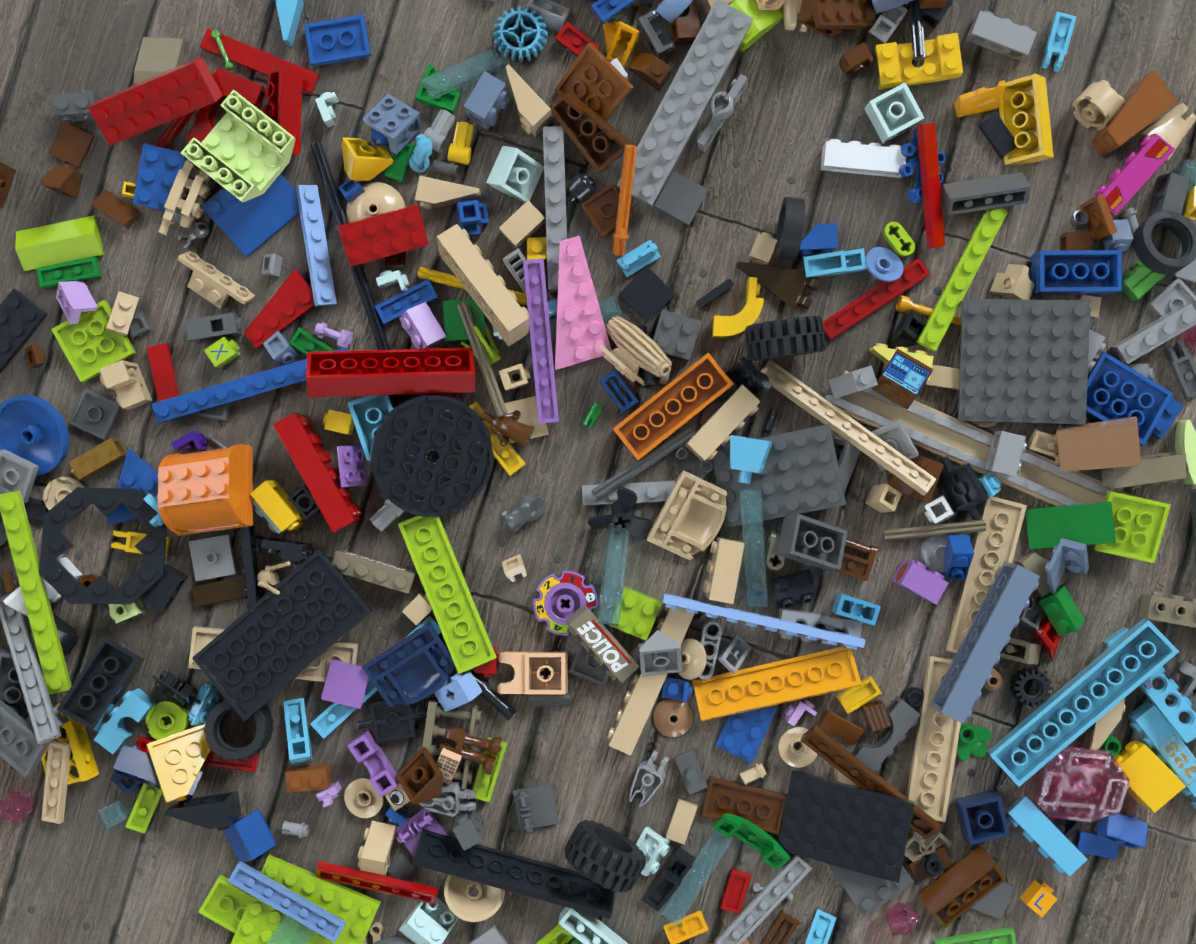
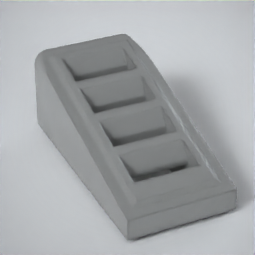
[502,248,526,294]

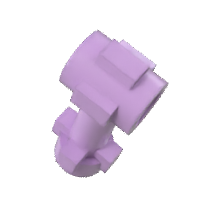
[314,323,354,348]

